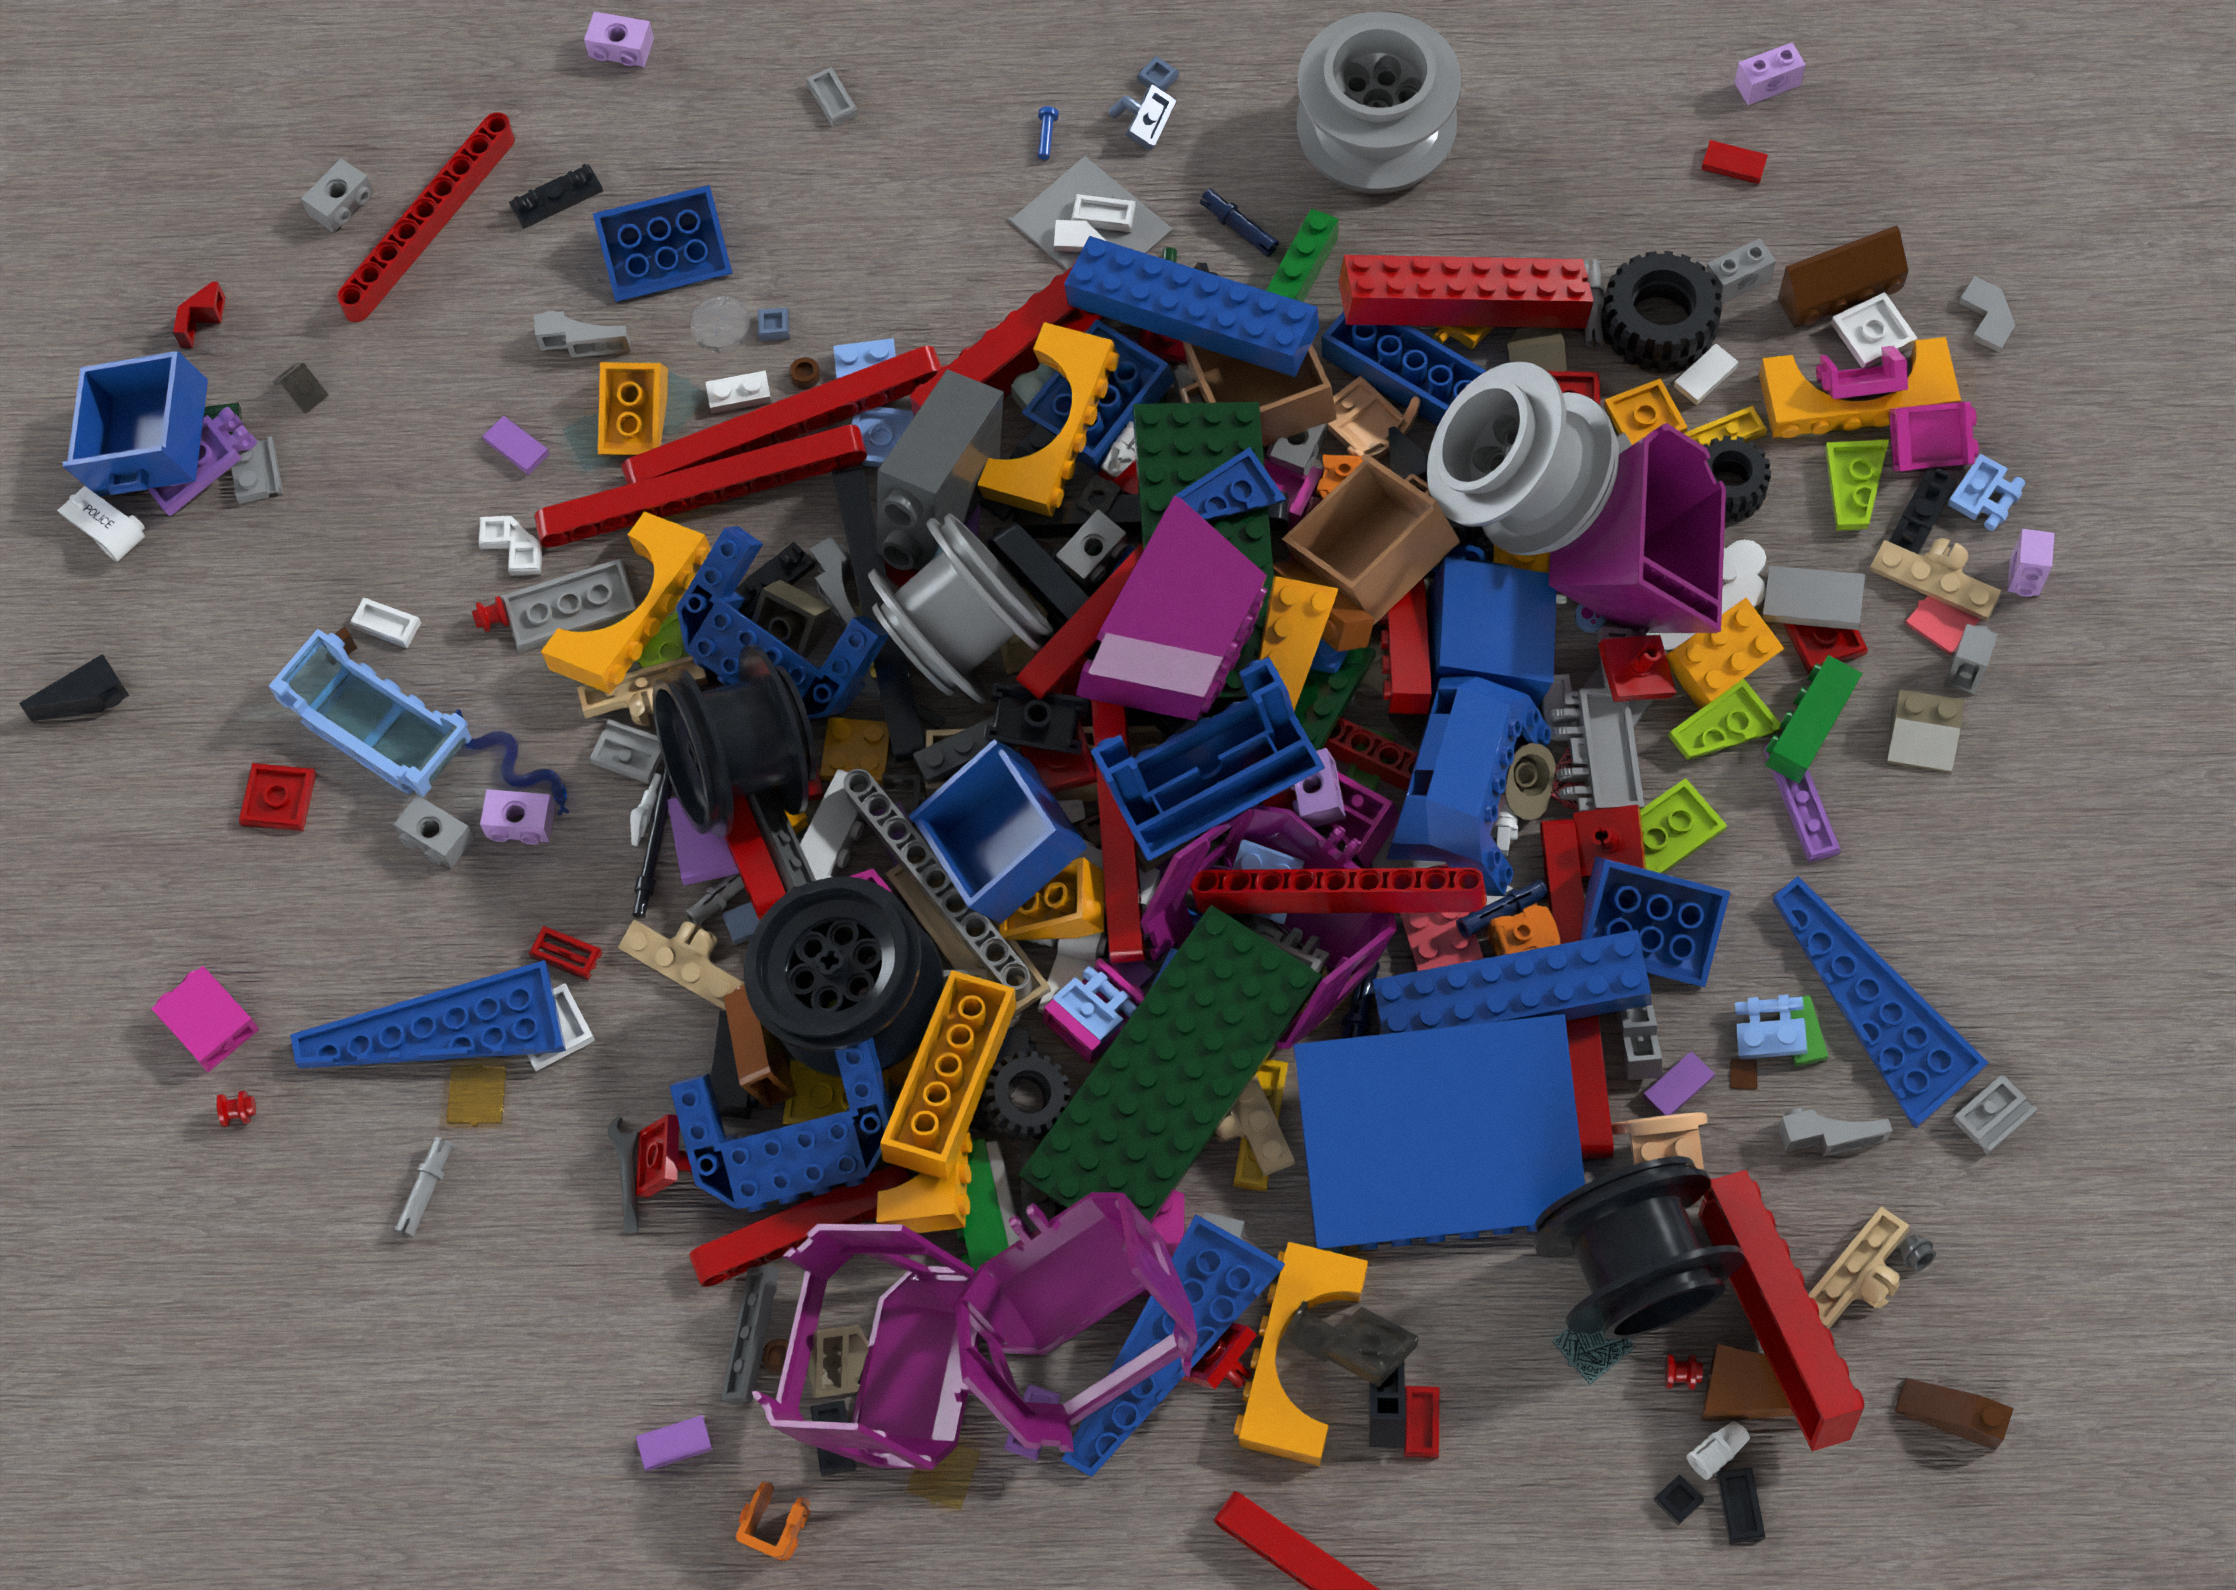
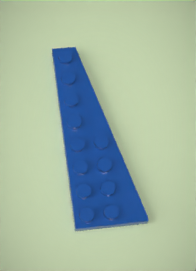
[1773,876,1989,1129]
[290,960,566,1069]
[1061,1214,1285,1477]

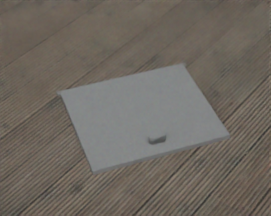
[1008,156,1173,270]

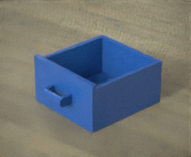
[63,351,208,497]
[1428,557,1557,708]
[909,739,1088,924]

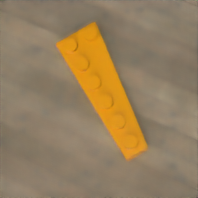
[1258,576,1338,710]

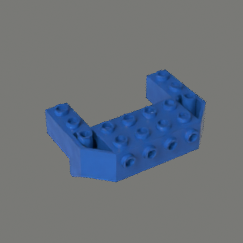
[676,526,889,719]
[669,1037,895,1212]

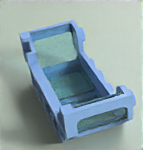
[269,629,472,797]

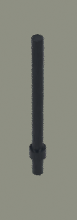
[633,763,672,918]

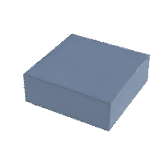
[1137,56,1179,92]
[758,307,790,341]
[722,902,760,945]

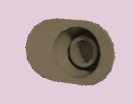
[1505,743,1556,820]

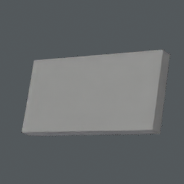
[501,558,637,653]

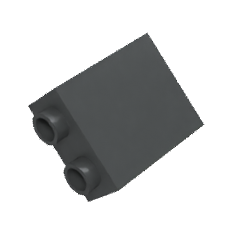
[876,369,1004,571]

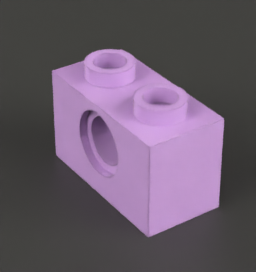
[584,12,654,67]
[1734,42,1806,105]
[2007,529,2055,597]
[1291,748,1346,828]
[480,789,555,845]

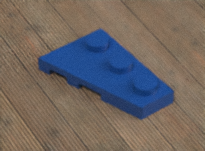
[1171,447,1286,521]

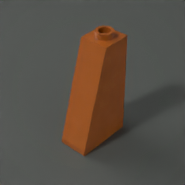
[723,985,797,1109]
[1701,1344,1794,1421]

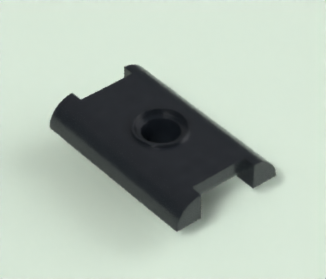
[984,682,1089,756]

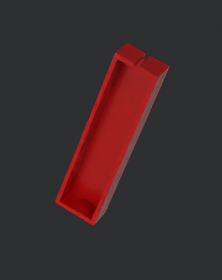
[1338,255,1594,328]
[910,261,1106,417]
[1698,1170,1865,1452]

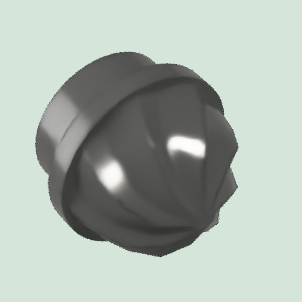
[1900,1235,1936,1271]

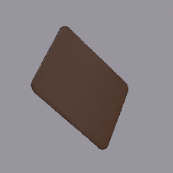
[1730,1059,1758,1089]

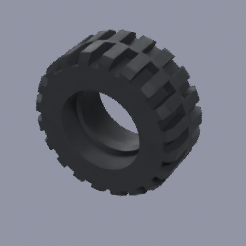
[1602,251,1722,372]

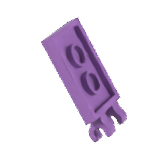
[148,407,258,516]
[667,798,739,886]

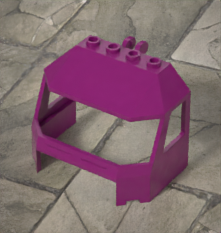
[1140,804,1397,1049]
[955,1192,1198,1452]
[751,1224,996,1470]

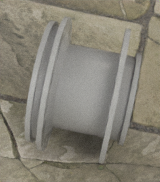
[1296,11,1461,194]
[1427,362,1619,555]
[868,513,1053,704]

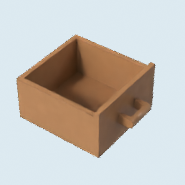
[1179,341,1337,447]
[1282,453,1460,625]

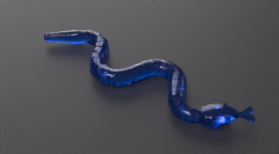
[455,709,569,816]

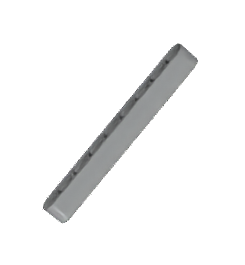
[843,769,1032,1000]

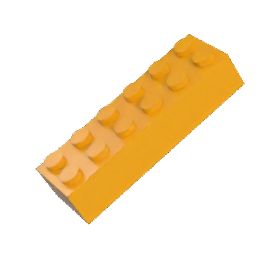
[880,970,1016,1180]

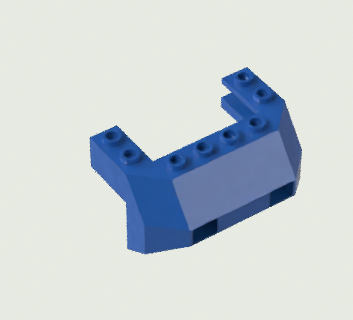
[1091,657,1325,861]
[1386,676,1551,897]

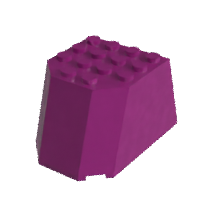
[1549,423,1726,633]
[1076,495,1268,721]

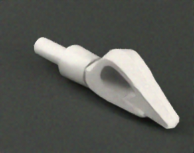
[630,773,661,846]

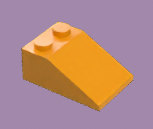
[598,362,668,455]
[999,857,1105,940]

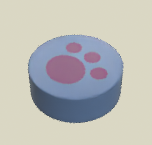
[1575,604,1606,633]

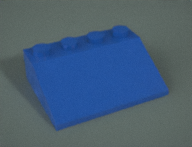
[593,185,733,302]
[1022,319,1175,473]
[1580,856,1731,987]

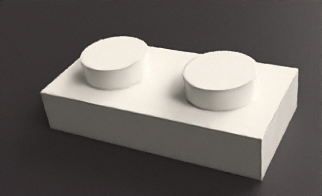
[706,371,772,414]

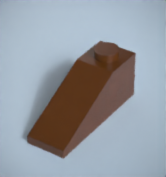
[1895,1378,2014,1450]

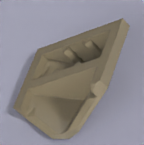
[1507,327,1567,371]
[808,1325,869,1398]

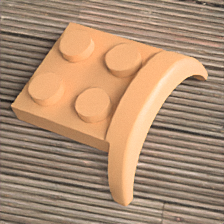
[1328,376,1421,460]
[1611,1112,1708,1197]

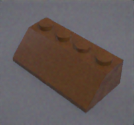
[1778,225,1909,328]

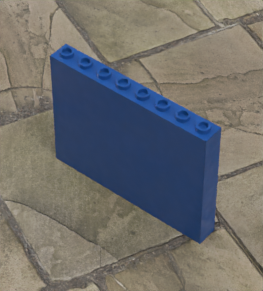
[1292,1014,1585,1253]

